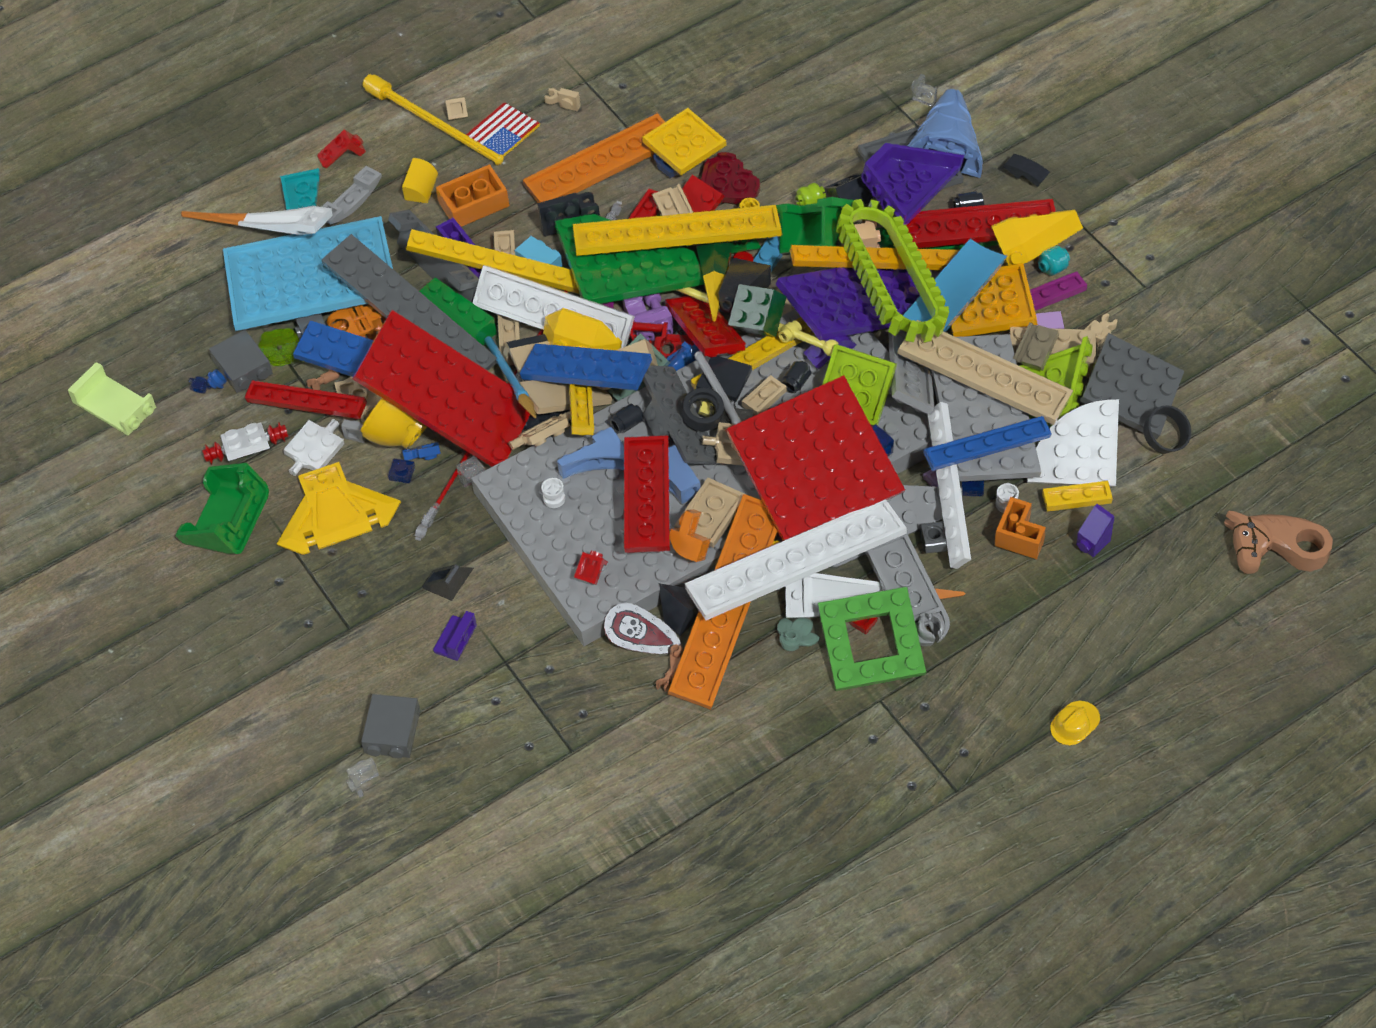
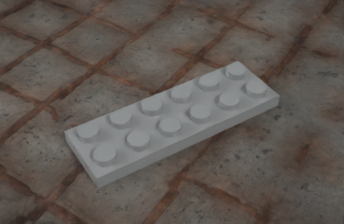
[888,329,934,415]

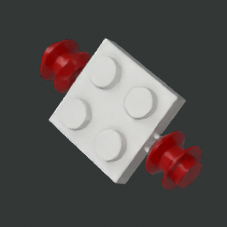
[202,422,289,465]

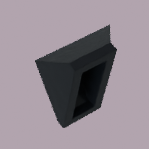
[422,564,474,601]
[659,583,699,636]

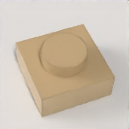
[445,97,468,120]

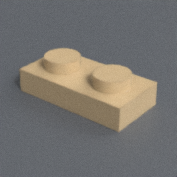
[742,375,787,415]

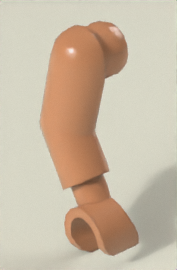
[307,369,341,390]
[656,644,684,692]

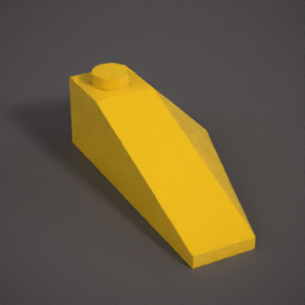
[991,210,1083,266]

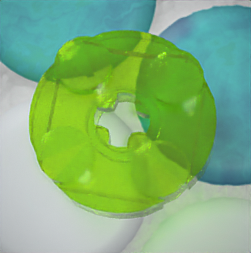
[258,328,299,366]

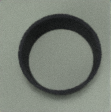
[1143,405,1191,453]

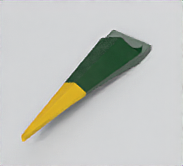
[694,241,735,322]

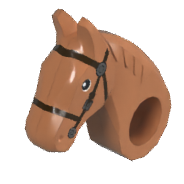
[1224,511,1333,574]

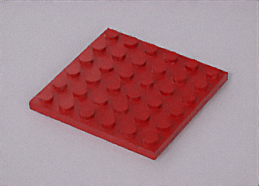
[726,375,905,541]

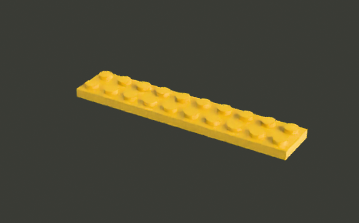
[573,205,782,256]

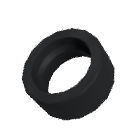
[682,388,724,431]

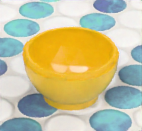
[360,398,427,449]

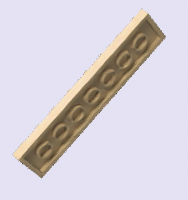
[898,320,1073,425]

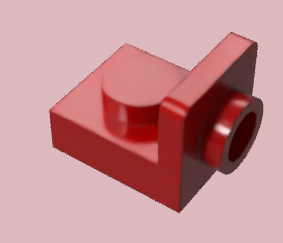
[574,550,608,585]

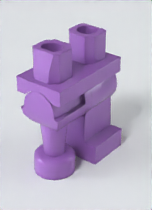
[622,293,673,341]

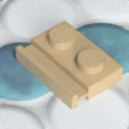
[652,184,693,216]

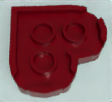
[701,152,760,204]

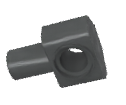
[919,521,968,553]

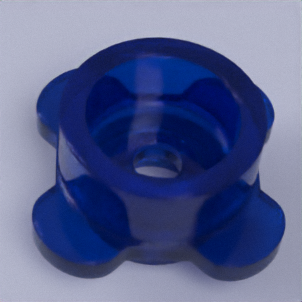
[188,376,212,394]

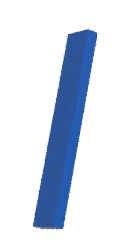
[923,416,1052,471]

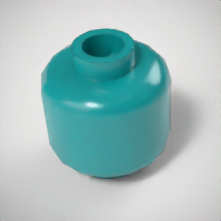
[1038,245,1070,276]

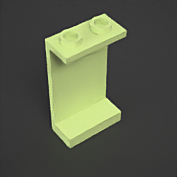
[68,362,156,435]

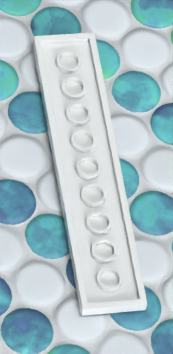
[685,499,907,620]

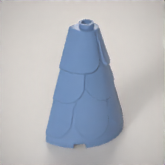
[908,89,983,178]

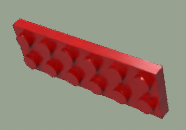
[665,296,745,357]
[624,435,670,553]

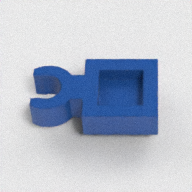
[403,442,441,461]

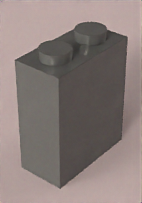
[209,330,273,393]
[361,694,420,759]

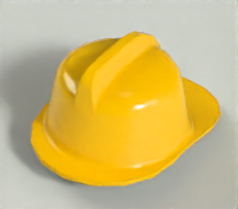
[1050,701,1100,746]

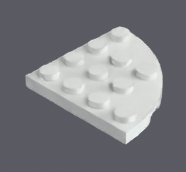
[1027,399,1119,487]

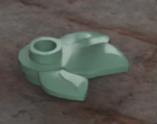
[777,618,820,651]

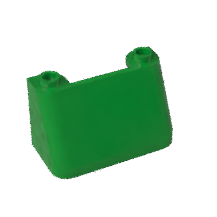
[175,463,269,555]

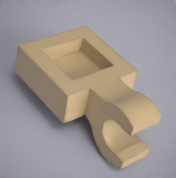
[545,88,580,111]

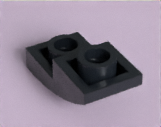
[1003,154,1050,187]

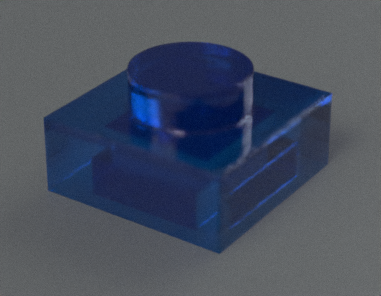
[388,458,415,484]
[961,480,984,496]

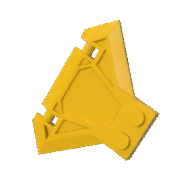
[277,462,401,555]

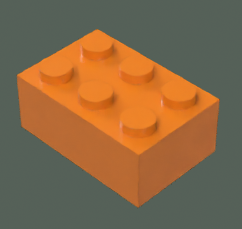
[436,164,510,227]

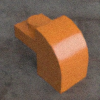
[670,509,711,562]

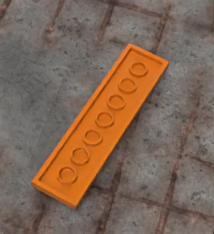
[523,113,665,203]

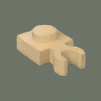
[1084,313,1118,348]

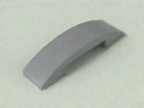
[322,166,382,224]

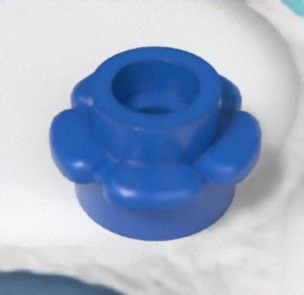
[207,369,227,389]

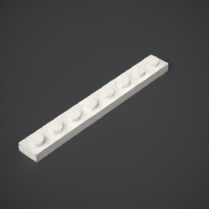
[928,402,971,569]

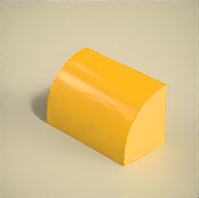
[402,158,438,203]

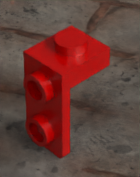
[317,129,366,169]

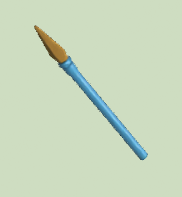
[484,336,536,418]

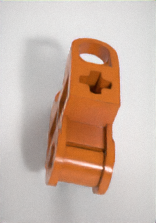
[327,305,386,340]

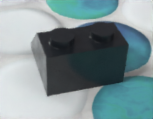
[822,173,874,205]

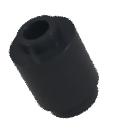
[953,191,984,208]
[782,361,812,393]
[610,403,643,433]

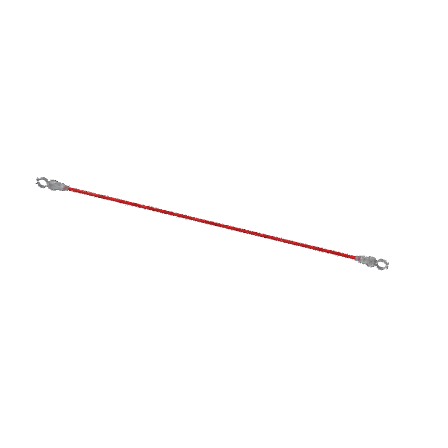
[414,201,622,541]

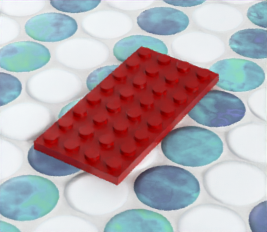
[352,310,530,467]

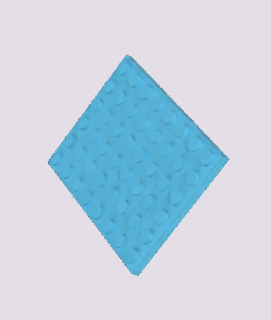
[223,216,393,331]

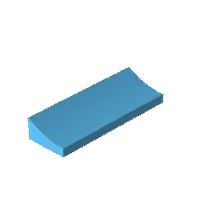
[903,239,1007,332]

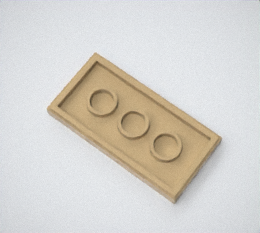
[519,380,612,414]

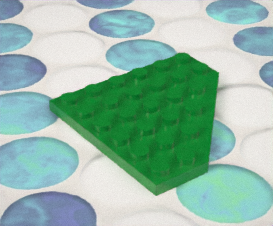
[555,214,705,304]

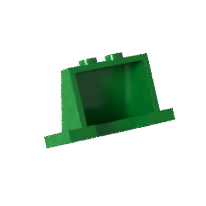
[776,197,854,255]

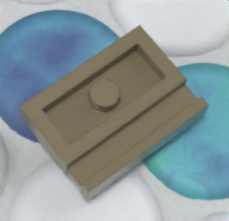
[1013,323,1059,371]

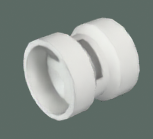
[541,478,565,508]
[996,483,1019,513]

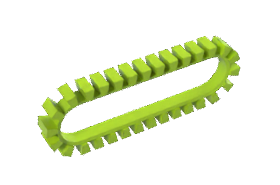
[836,199,949,343]

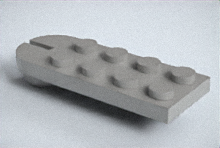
[865,534,950,646]

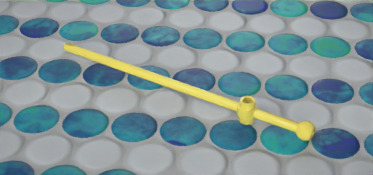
[676,287,839,356]

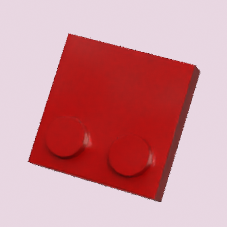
[682,175,725,213]

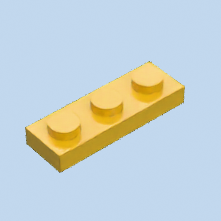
[1042,481,1113,512]

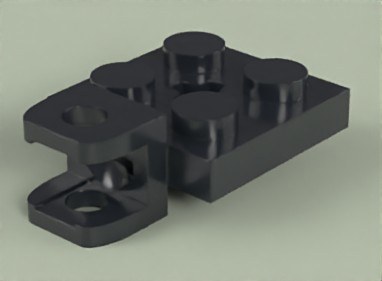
[537,192,600,237]

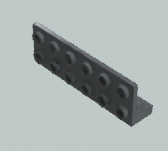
[388,210,479,303]

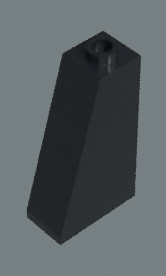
[719,258,771,313]

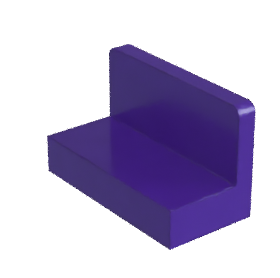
[433,611,477,661]

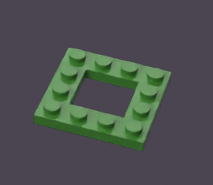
[818,587,926,691]

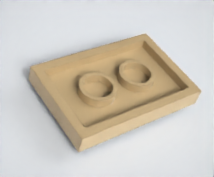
[674,477,744,548]

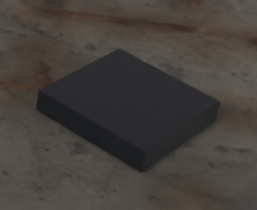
[696,356,752,402]

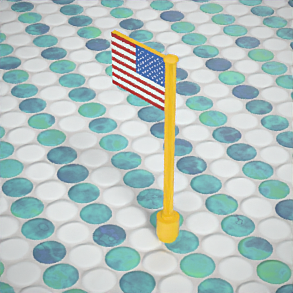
[363,74,540,165]

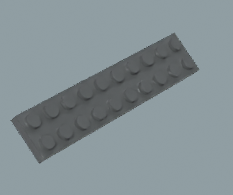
[321,234,497,371]

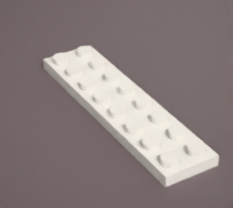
[473,265,635,348]

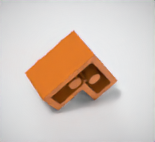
[995,497,1046,559]

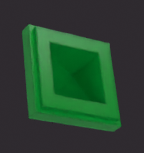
[732,239,761,253]

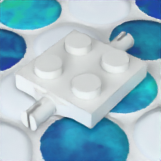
[283,419,344,476]

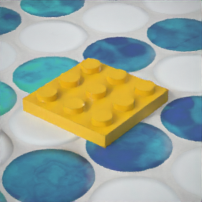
[643,108,726,175]

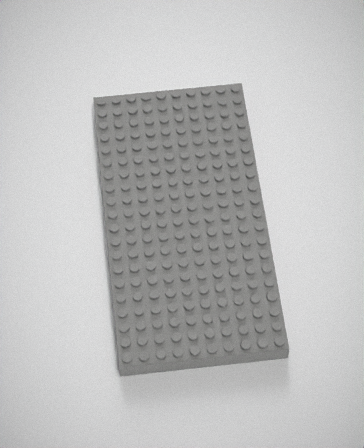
[471,309,935,646]

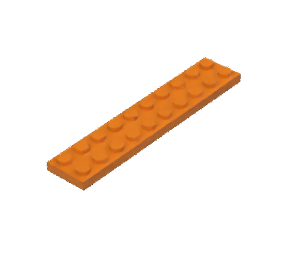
[668,494,777,710]

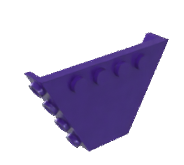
[861,143,965,225]

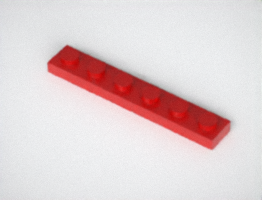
[244,380,367,419]

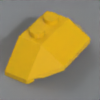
[543,308,622,350]

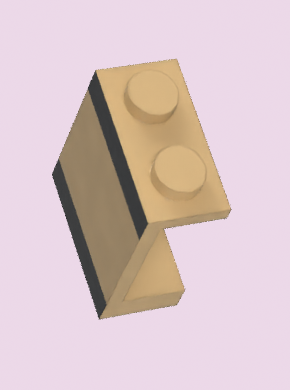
[503,334,549,382]

